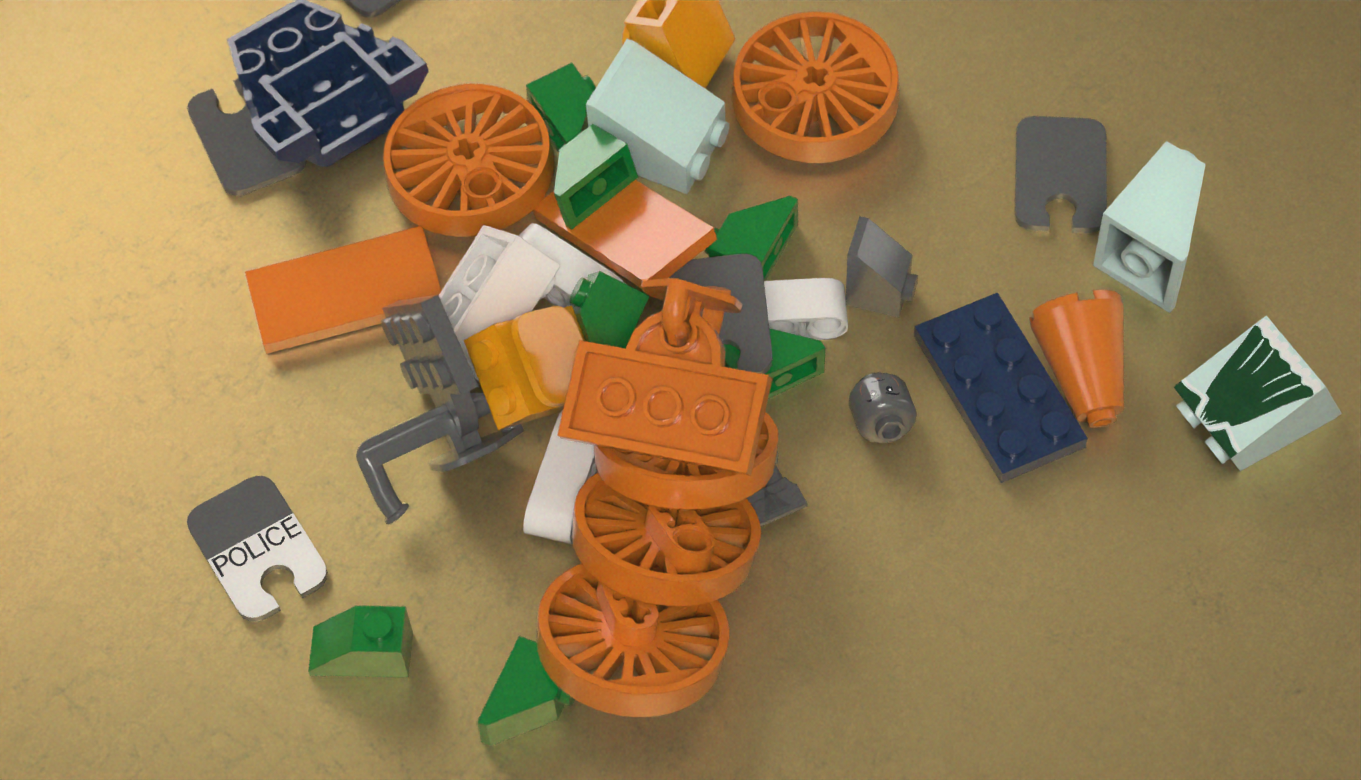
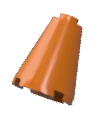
[1029,289,1124,428]

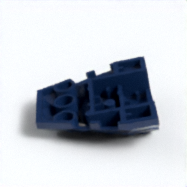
[227,0,429,167]

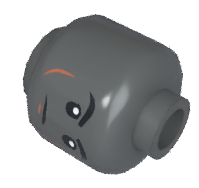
[849,372,917,443]

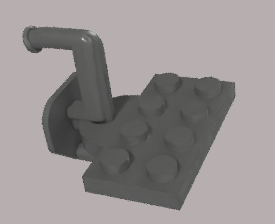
[356,295,524,525]

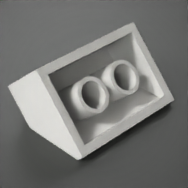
[439,225,561,382]

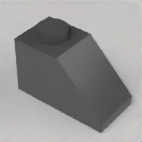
[846,216,918,318]

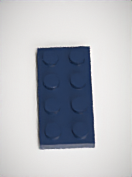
[914,292,1088,483]

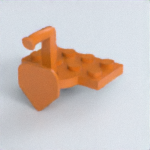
[557,278,772,476]

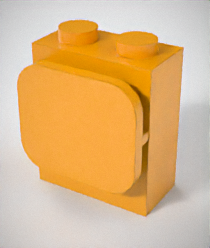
[622,0,736,88]
[464,305,585,430]

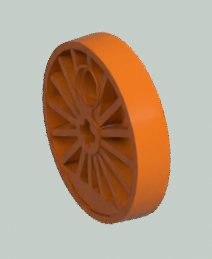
[732,12,899,163]
[384,84,555,237]
[593,412,778,509]
[572,473,761,606]
[537,561,729,717]

